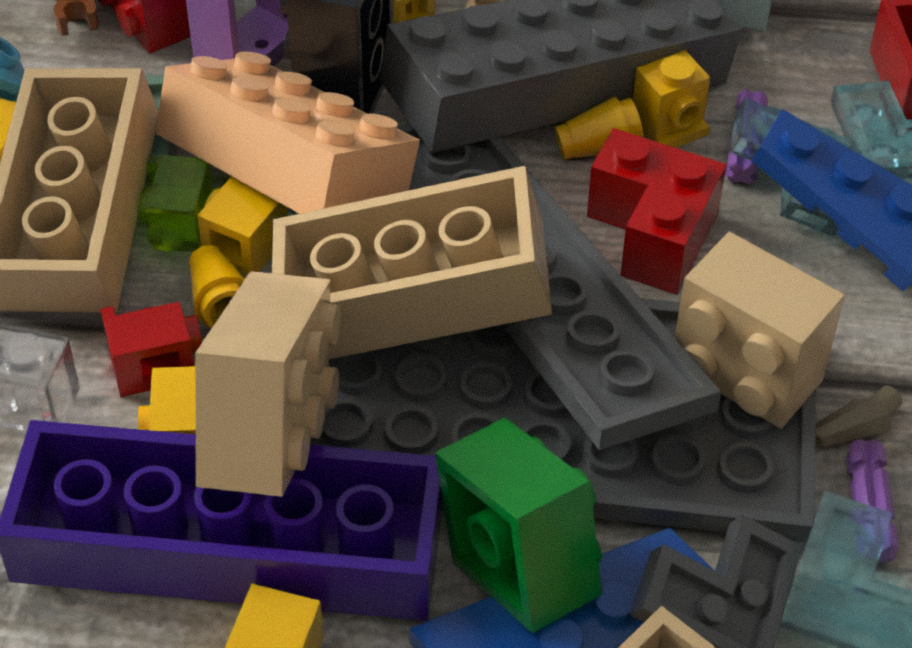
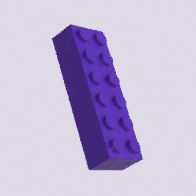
[0,420,443,621]

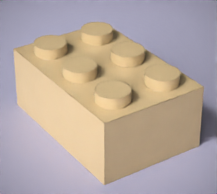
[195,271,341,497]

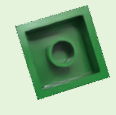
[435,418,602,633]

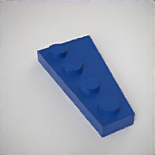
[752,109,912,291]
[409,528,713,648]

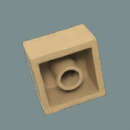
[675,231,845,429]

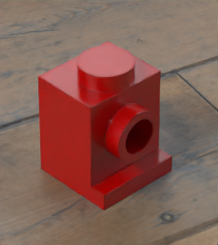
[100,302,202,398]

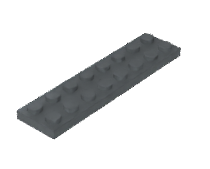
[397,123,721,450]

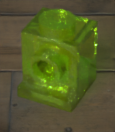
[139,154,213,252]

